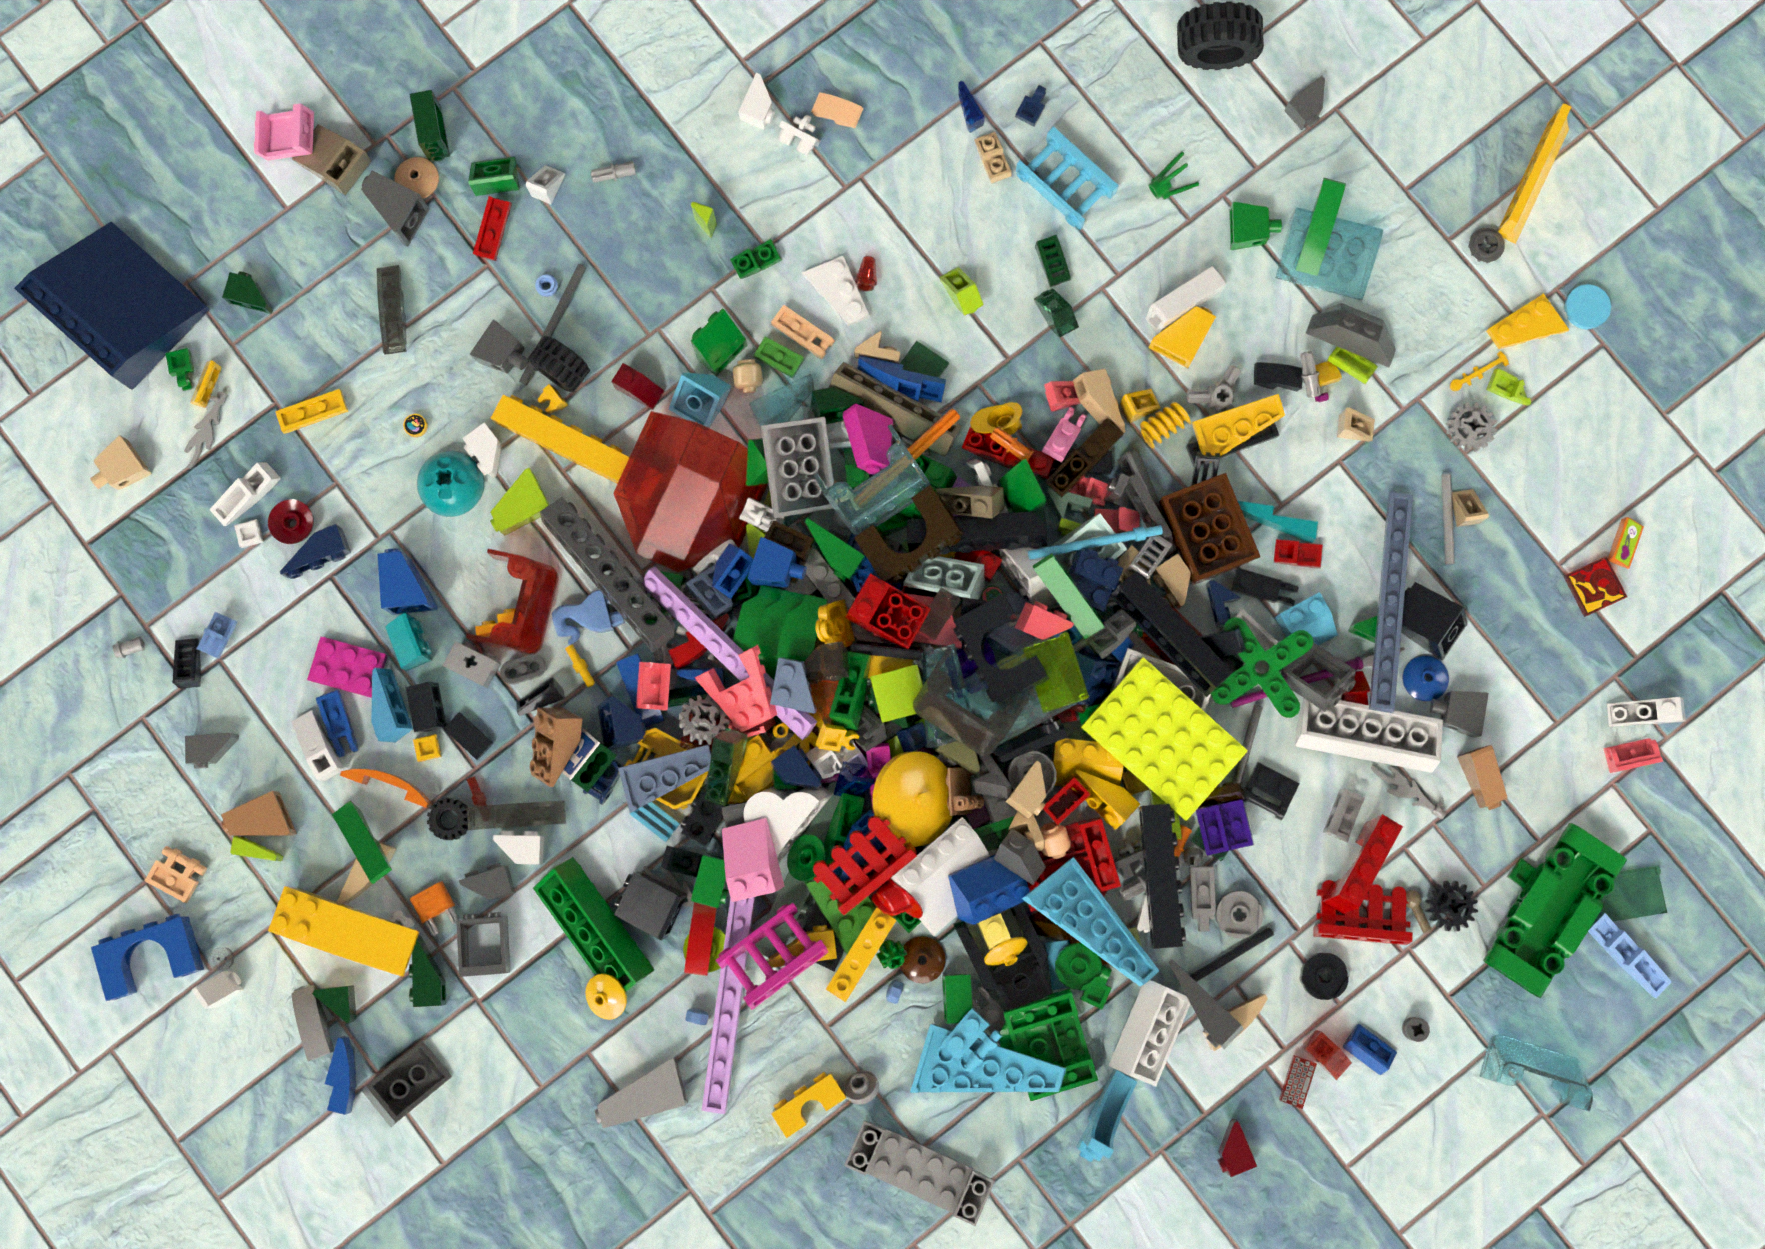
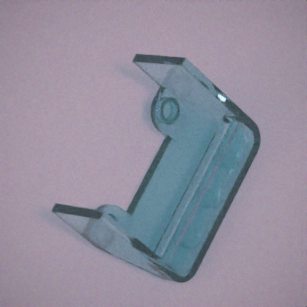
[814,424,930,535]

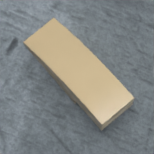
[337,841,397,904]
[1203,993,1268,1051]

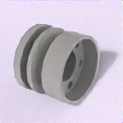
[1003,751,1056,795]

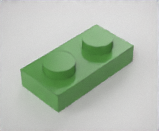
[754,336,804,378]

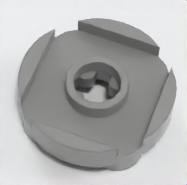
[1215,891,1263,938]

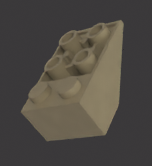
[292,124,371,196]

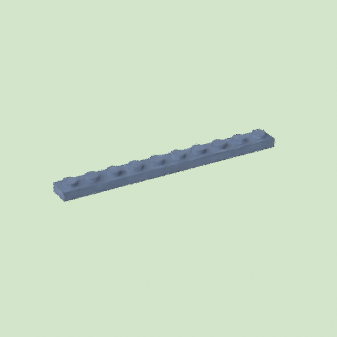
[1369,492,1413,713]

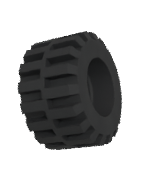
[528,336,590,392]

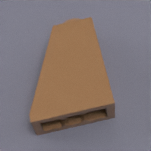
[1457,745,1508,810]
[221,791,297,836]

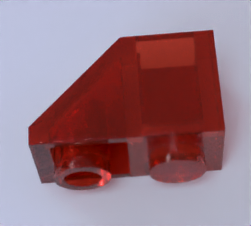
[1300,1030,1352,1080]

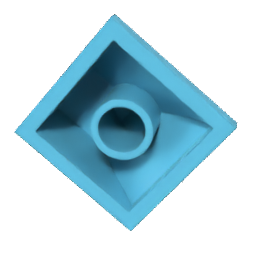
[669,373,732,432]

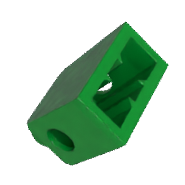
[1229,202,1282,250]

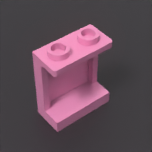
[254,103,314,161]

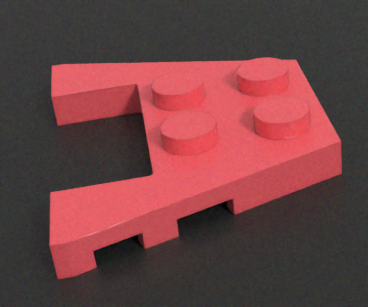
[695,645,777,732]

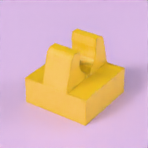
[538,384,568,414]

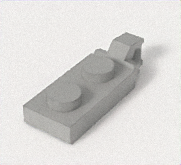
[1189,866,1216,932]

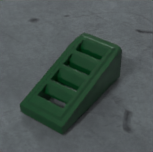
[1035,235,1071,287]

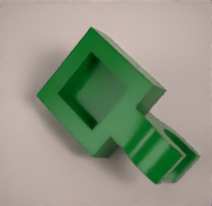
[165,348,194,391]
[1080,965,1112,1010]

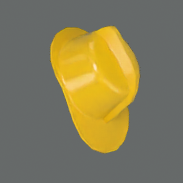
[970,402,1022,435]

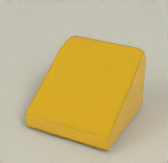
[1315,361,1342,387]

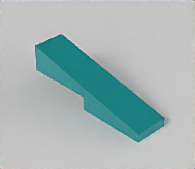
[1237,500,1318,543]

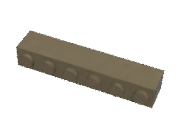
[829,362,962,457]

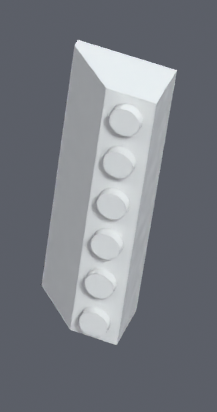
[1295,698,1443,773]

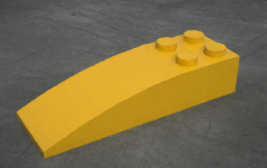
[268,886,420,977]

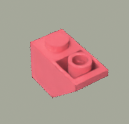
[1015,601,1074,640]

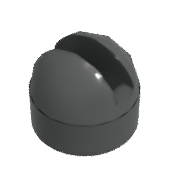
[1183,847,1203,867]

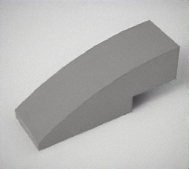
[291,984,334,1061]

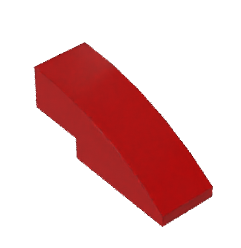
[668,614,731,670]

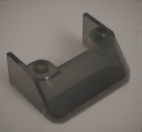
[913,647,1029,756]

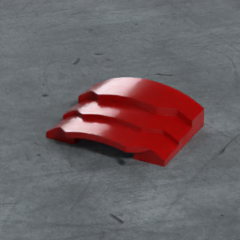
[1027,817,1121,912]

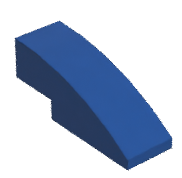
[616,654,665,728]
[325,1036,356,1115]

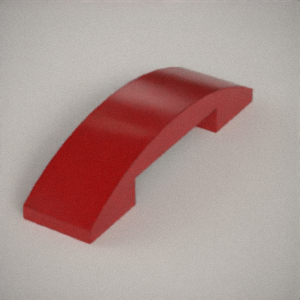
[684,902,717,976]

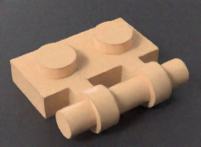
[144,846,207,903]

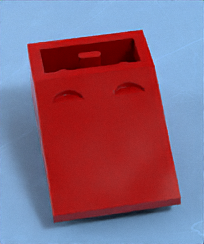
[844,573,931,649]

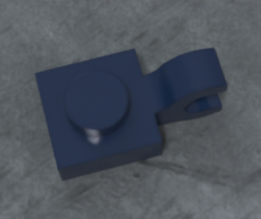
[1015,85,1046,127]

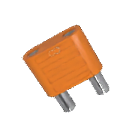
[410,881,459,936]

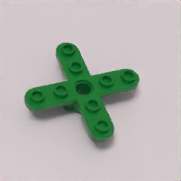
[1211,617,1313,718]

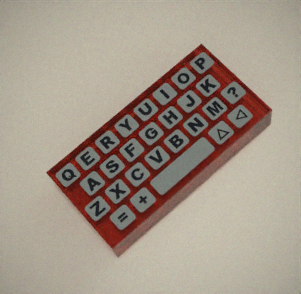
[1279,1055,1317,1109]

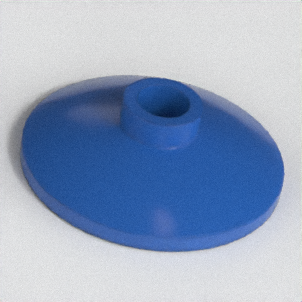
[1402,656,1449,701]

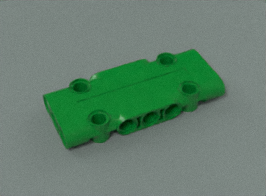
[1483,823,1627,998]

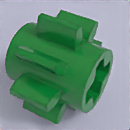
[876,940,907,969]

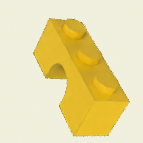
[771,1071,847,1138]

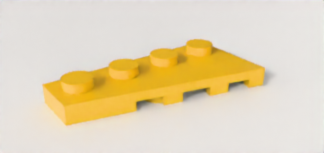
[1192,394,1285,464]

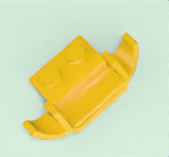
[715,734,788,804]

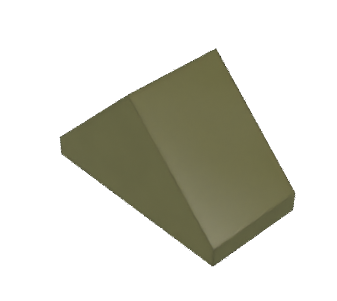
[934,737,980,774]

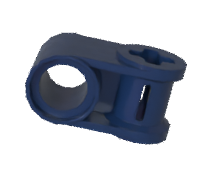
[583,760,622,805]

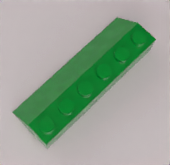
[533,857,654,992]

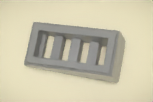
[1128,535,1172,580]

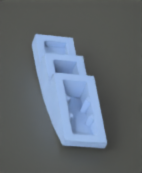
[1588,911,1672,998]

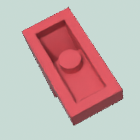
[1044,381,1081,411]
[1094,507,1140,534]

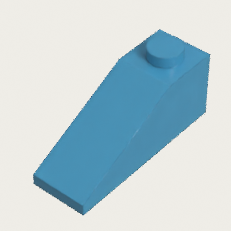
[371,668,413,743]

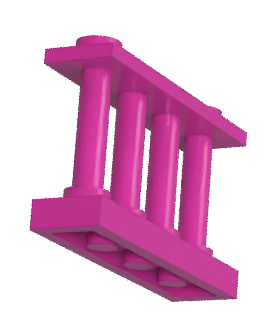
[716,903,829,1010]

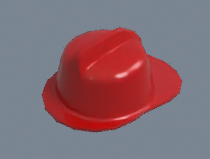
[872,878,923,918]

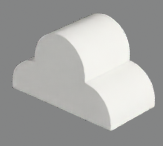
[744,787,833,863]

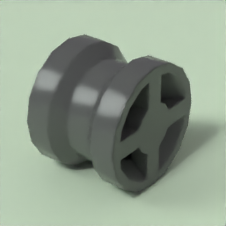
[1402,1017,1430,1042]

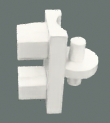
[778,115,821,155]
[740,497,786,531]

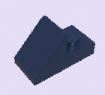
[1206,580,1241,629]

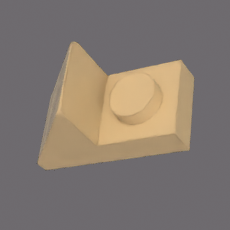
[854,331,900,364]
[1009,811,1044,852]

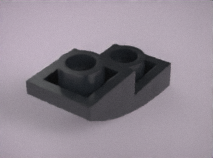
[1254,362,1303,392]

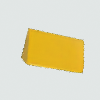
[190,360,222,408]

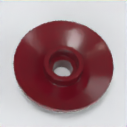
[268,499,314,544]

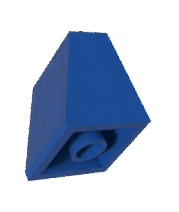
[377,548,438,615]

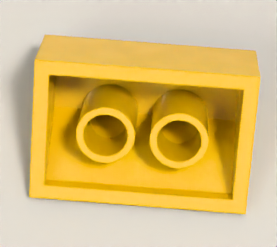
[1052,738,1124,787]

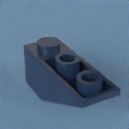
[280,524,351,579]

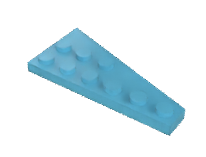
[1022,857,1159,986]
[910,1024,1066,1093]

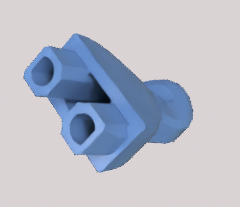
[552,590,625,645]

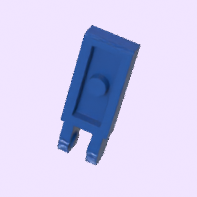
[316,690,359,757]

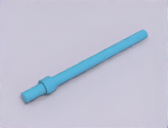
[1028,525,1163,560]

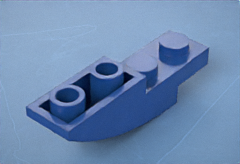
[857,355,946,403]

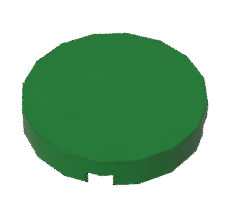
[1055,943,1102,990]

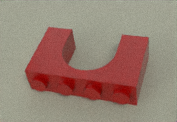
[1323,814,1403,914]

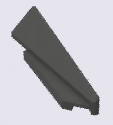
[1117,450,1178,559]

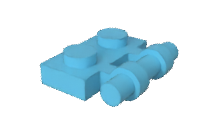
[941,1008,1002,1072]

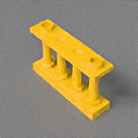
[826,907,896,1002]

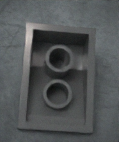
[362,1040,452,1127]

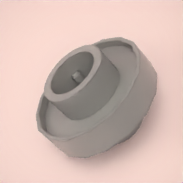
[844,1070,879,1105]

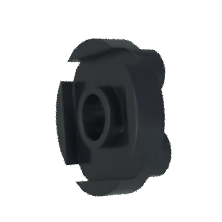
[1299,953,1349,1000]

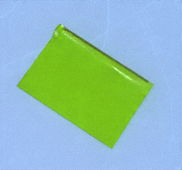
[1023,632,1089,713]

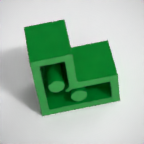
[691,854,729,908]

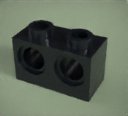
[680,792,729,847]

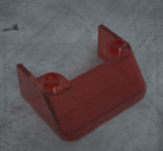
[466,549,559,654]

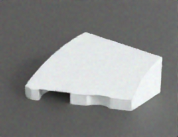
[806,739,868,779]

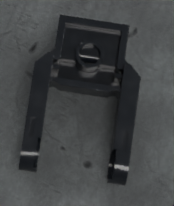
[953,903,1053,1010]

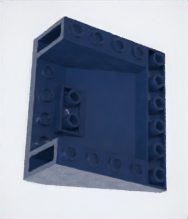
[14,221,210,390]

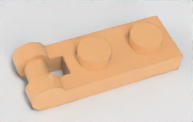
[771,305,835,359]

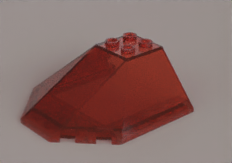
[613,411,768,573]

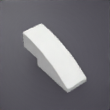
[210,462,281,526]

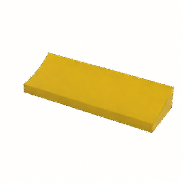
[1497,103,1571,244]

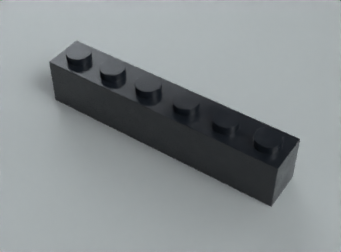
[907,511,1047,554]
[1111,571,1233,697]
[1138,804,1186,949]

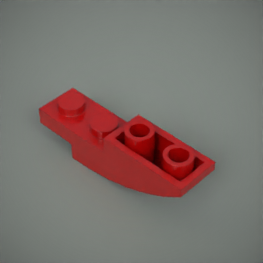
[962,427,1056,479]

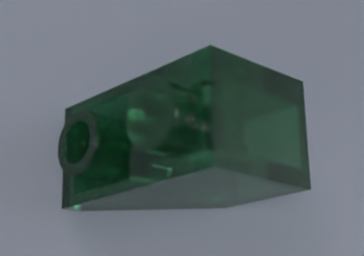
[1034,288,1079,338]

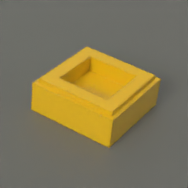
[413,734,442,762]

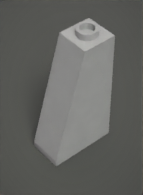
[595,1057,688,1128]

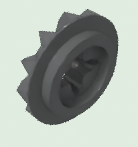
[1468,228,1505,263]

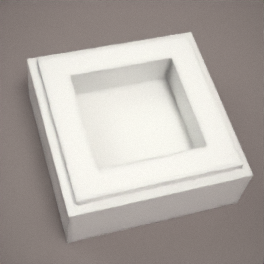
[234,519,264,548]

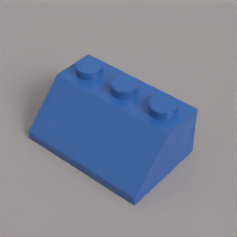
[948,854,1030,925]

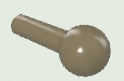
[1406,890,1432,933]

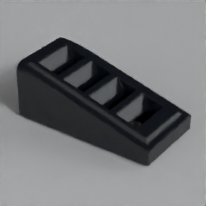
[172,638,201,689]
[516,678,565,716]

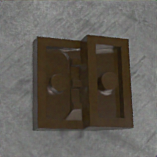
[764,520,814,584]

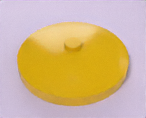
[873,752,952,846]

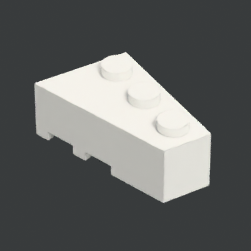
[998,547,1057,606]

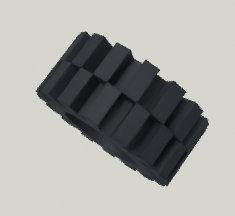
[427,798,472,840]

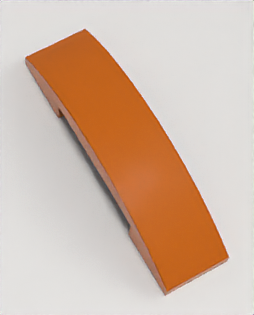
[340,769,433,808]

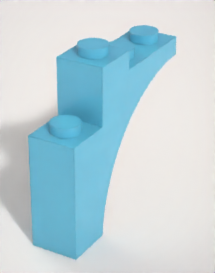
[1076,1069,1137,1162]

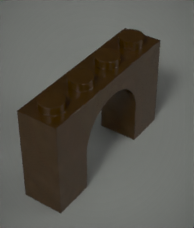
[854,485,965,586]

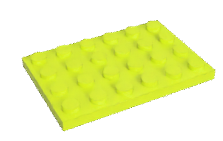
[1081,657,1248,821]

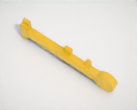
[1450,351,1509,391]

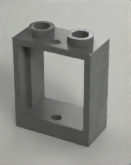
[1281,642,1356,712]
[456,912,510,977]

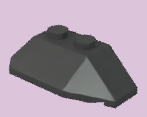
[1306,303,1396,368]

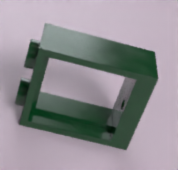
[409,90,450,161]

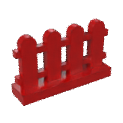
[813,815,917,915]
[1313,880,1413,945]

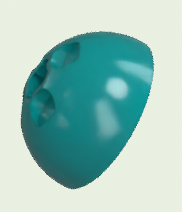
[417,451,484,517]

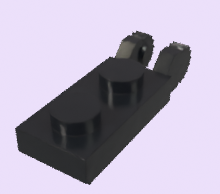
[1231,568,1299,606]

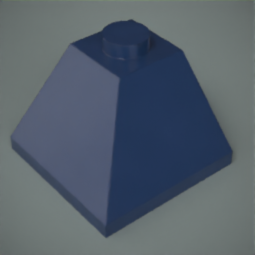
[597,696,645,750]

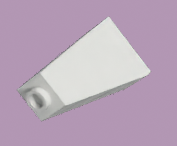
[1145,266,1226,334]

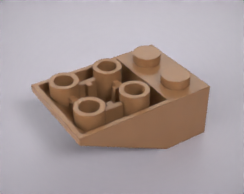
[530,707,583,787]

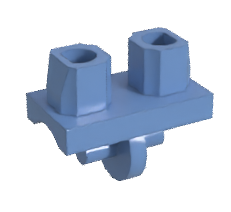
[197,612,237,659]

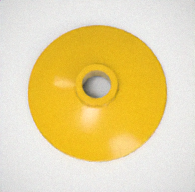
[984,937,1027,966]
[585,973,627,1020]

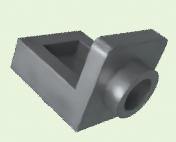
[1104,473,1130,508]

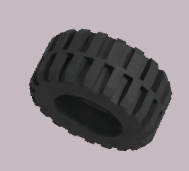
[1177,1,1264,70]

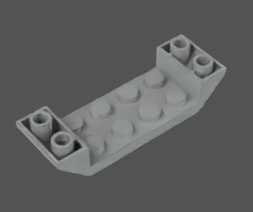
[844,1121,995,1226]

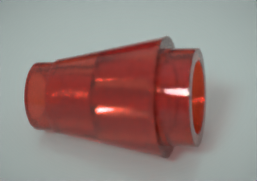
[855,256,877,291]

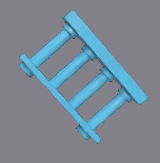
[1016,126,1119,230]

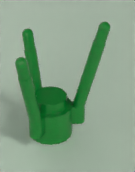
[1148,152,1199,200]

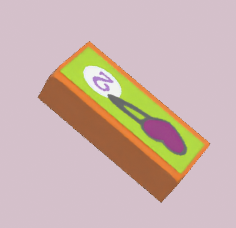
[1607,517,1644,569]

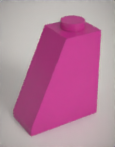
[843,403,893,475]

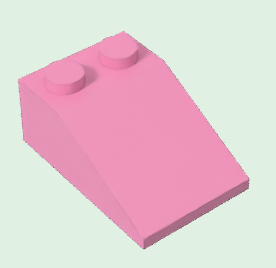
[722,818,785,902]

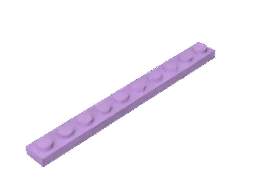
[642,567,817,740]
[702,897,756,1114]

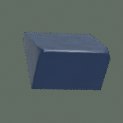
[896,721,931,752]

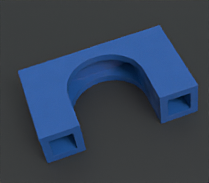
[91,914,204,1001]

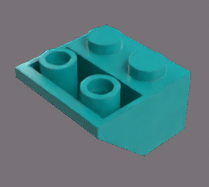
[385,613,433,671]

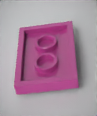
[307,636,388,698]

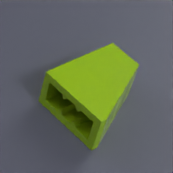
[490,468,550,536]

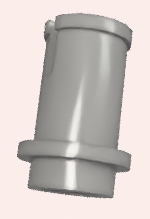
[113,636,145,659]

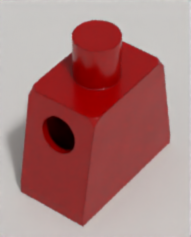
[1043,777,1091,825]

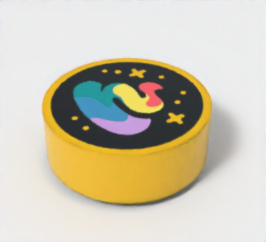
[403,414,428,438]

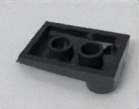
[982,714,1068,762]

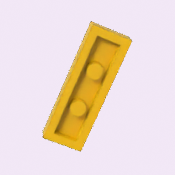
[275,389,349,434]

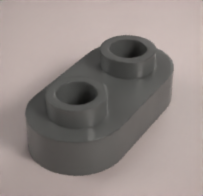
[500,654,547,685]

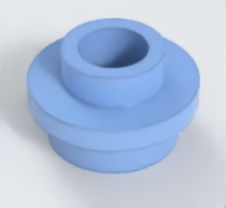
[535,274,558,297]

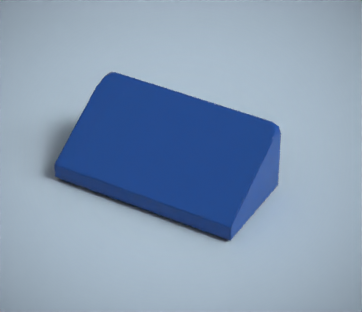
[1343,1024,1397,1075]

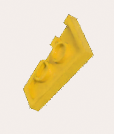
[1486,293,1569,349]

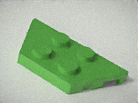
[804,880,875,955]

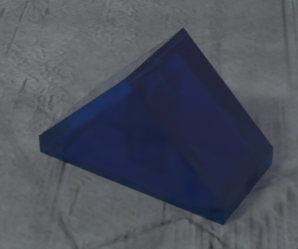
[834,761,874,796]

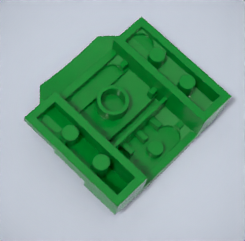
[733,585,829,681]
[999,988,1098,1102]

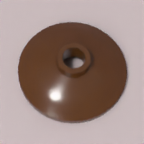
[900,936,946,984]

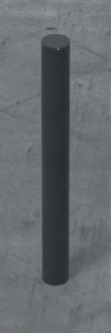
[1190,927,1274,982]

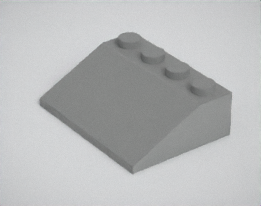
[761,417,837,518]

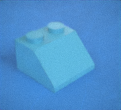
[1275,592,1338,645]

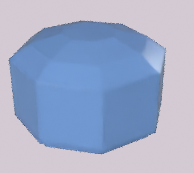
[886,980,904,1004]
[685,1008,709,1025]

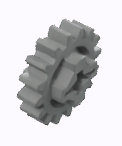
[1446,402,1497,452]
[679,695,730,745]

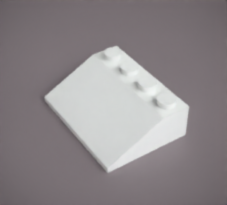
[891,817,990,936]

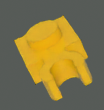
[815,723,860,751]

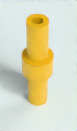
[565,644,596,688]

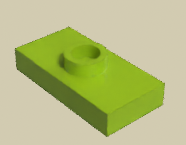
[1327,347,1378,384]

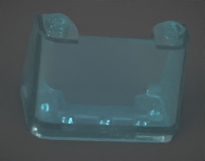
[1479,1034,1593,1112]

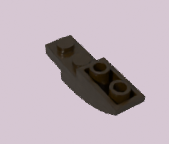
[1045,419,1124,498]

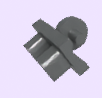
[1114,838,1144,880]

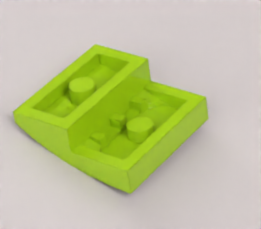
[870,664,929,723]

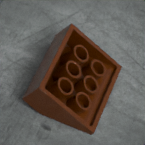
[1159,473,1261,585]

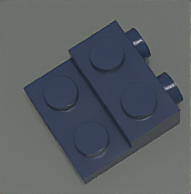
[1068,548,1123,612]

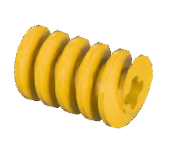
[1140,402,1191,449]

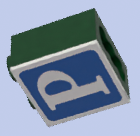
[562,728,617,793]

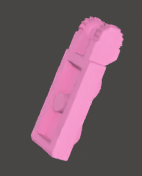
[1042,407,1087,462]

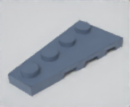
[618,744,715,813]

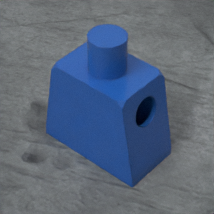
[748,537,807,588]

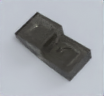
[919,587,961,640]

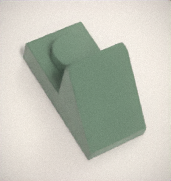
[1046,487,1093,520]

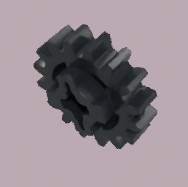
[1425,881,1478,931]

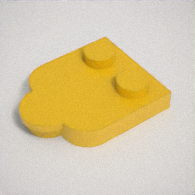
[816,599,855,651]

